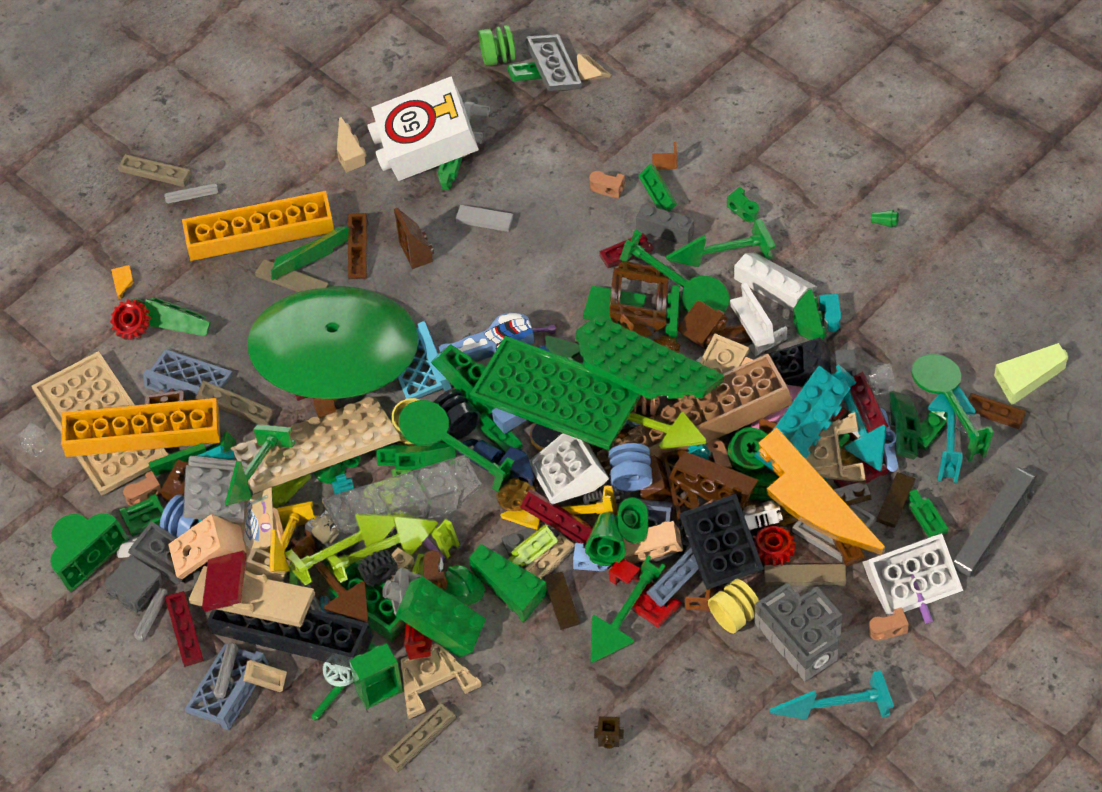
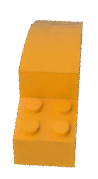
[759,427,885,555]

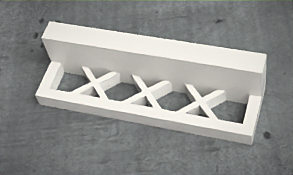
[730,283,774,347]

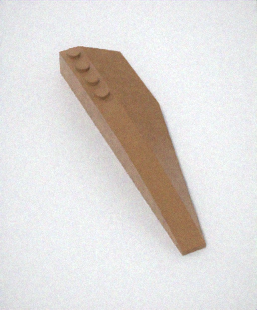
[596,354,793,474]

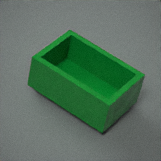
[349,643,403,710]

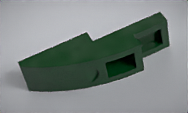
[890,391,921,460]

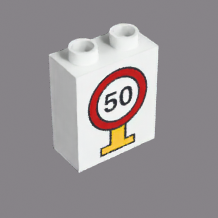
[368,76,479,181]

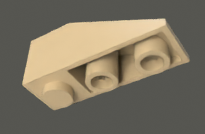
[337,117,367,173]

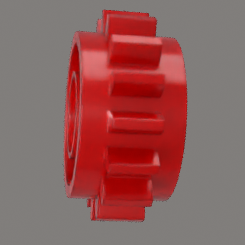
[110,299,151,341]
[753,526,795,566]

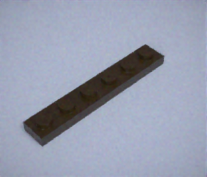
[755,480,872,531]

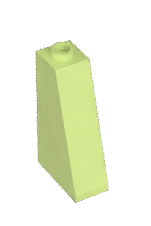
[994,343,1068,405]

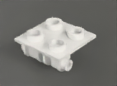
[742,500,783,530]

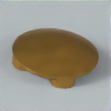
[496,478,535,511]

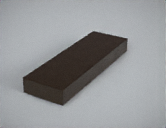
[876,472,916,528]
[543,571,580,630]

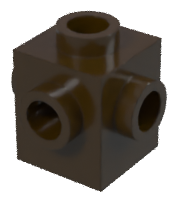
[594,716,624,749]

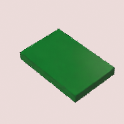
[583,286,646,326]

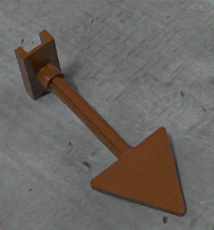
[291,530,368,623]

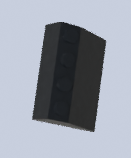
[679,494,764,590]

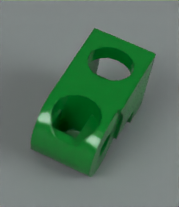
[726,187,759,222]

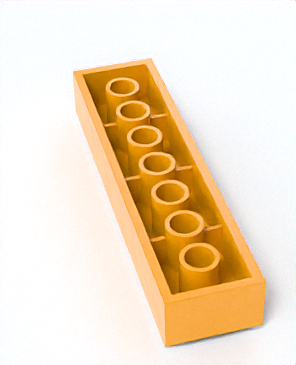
[182,191,334,261]
[61,398,220,457]

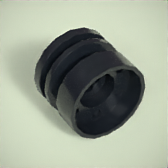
[434,389,481,440]

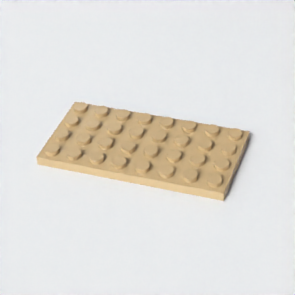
[31,351,168,496]
[231,396,400,494]

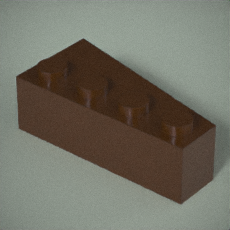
[669,451,758,510]

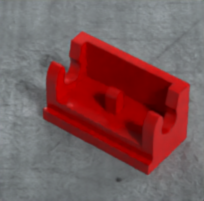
[404,623,432,660]

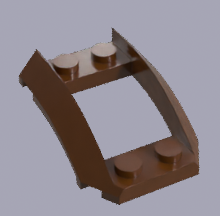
[609,261,669,333]

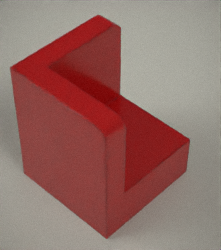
[609,558,640,585]

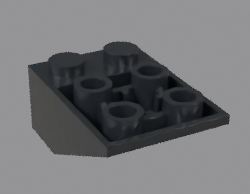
[768,337,831,386]

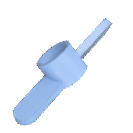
[880,408,898,472]

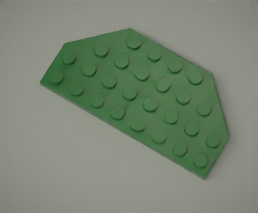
[575,315,725,399]

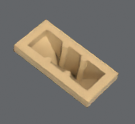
[577,53,611,81]

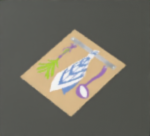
[232,487,273,556]

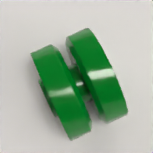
[727,427,767,473]

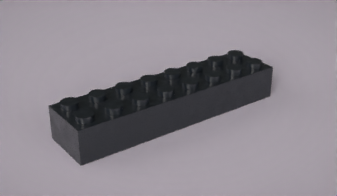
[206,609,373,668]

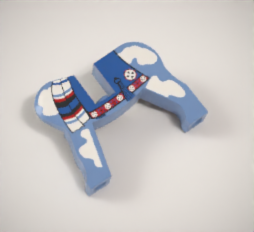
[439,313,550,434]

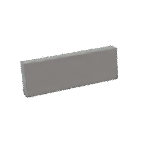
[456,205,513,232]

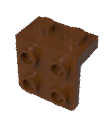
[677,301,728,350]

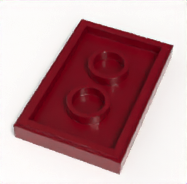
[202,550,247,612]

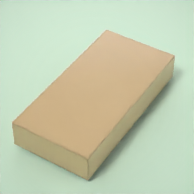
[243,660,287,692]

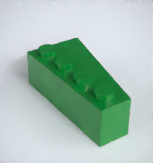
[431,344,495,415]
[469,544,547,623]

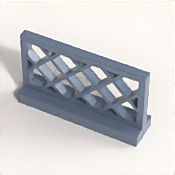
[143,349,233,401]
[184,644,269,730]

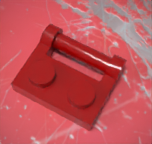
[631,582,681,628]

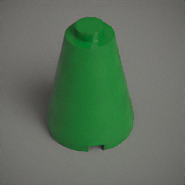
[585,512,626,566]

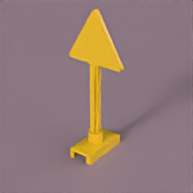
[501,486,618,530]
[270,501,317,572]

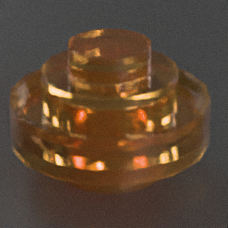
[653,336,681,353]

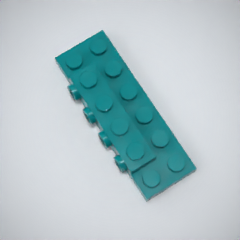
[754,366,850,471]

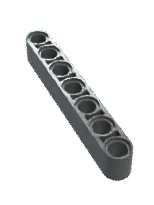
[953,467,1036,577]

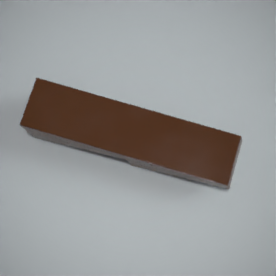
[348,213,368,279]

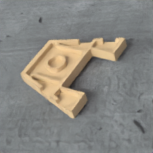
[806,412,866,482]
[401,643,481,719]

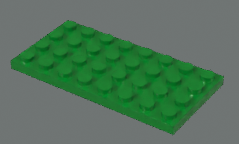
[470,336,641,451]

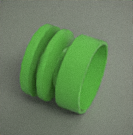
[478,25,516,66]

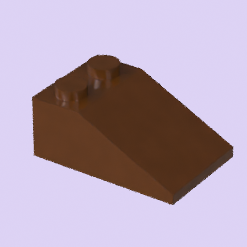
[394,208,434,269]

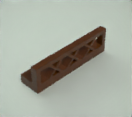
[662,449,699,522]

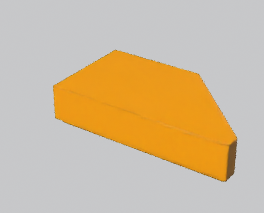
[111,265,134,299]

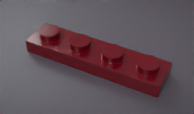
[850,371,888,432]
[520,489,593,546]
[165,591,204,667]

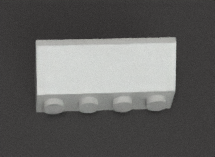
[734,253,817,312]

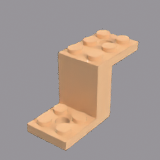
[168,507,284,579]

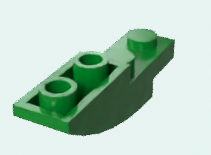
[376,443,456,470]

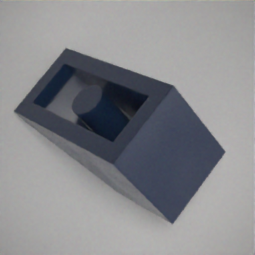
[498,447,535,488]

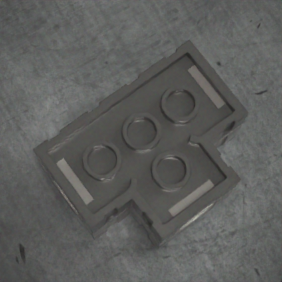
[755,583,842,682]

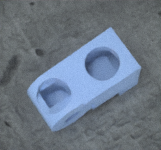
[573,543,610,571]

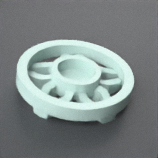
[323,662,354,686]

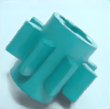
[687,444,711,460]
[332,474,354,500]

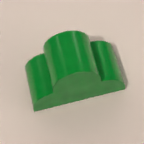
[50,513,130,593]

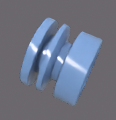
[609,443,652,491]
[160,494,199,537]

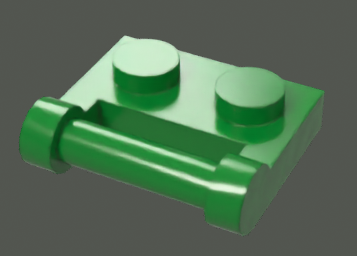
[119,494,164,537]

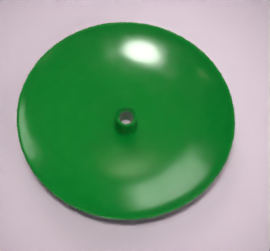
[247,286,418,399]

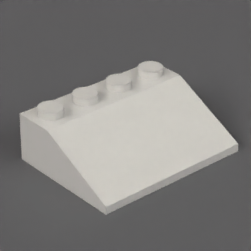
[529,433,609,504]
[863,534,963,616]

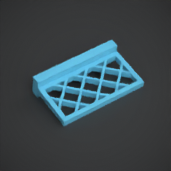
[398,321,452,399]

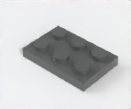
[128,521,191,585]

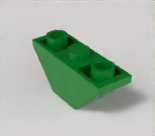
[793,289,826,340]

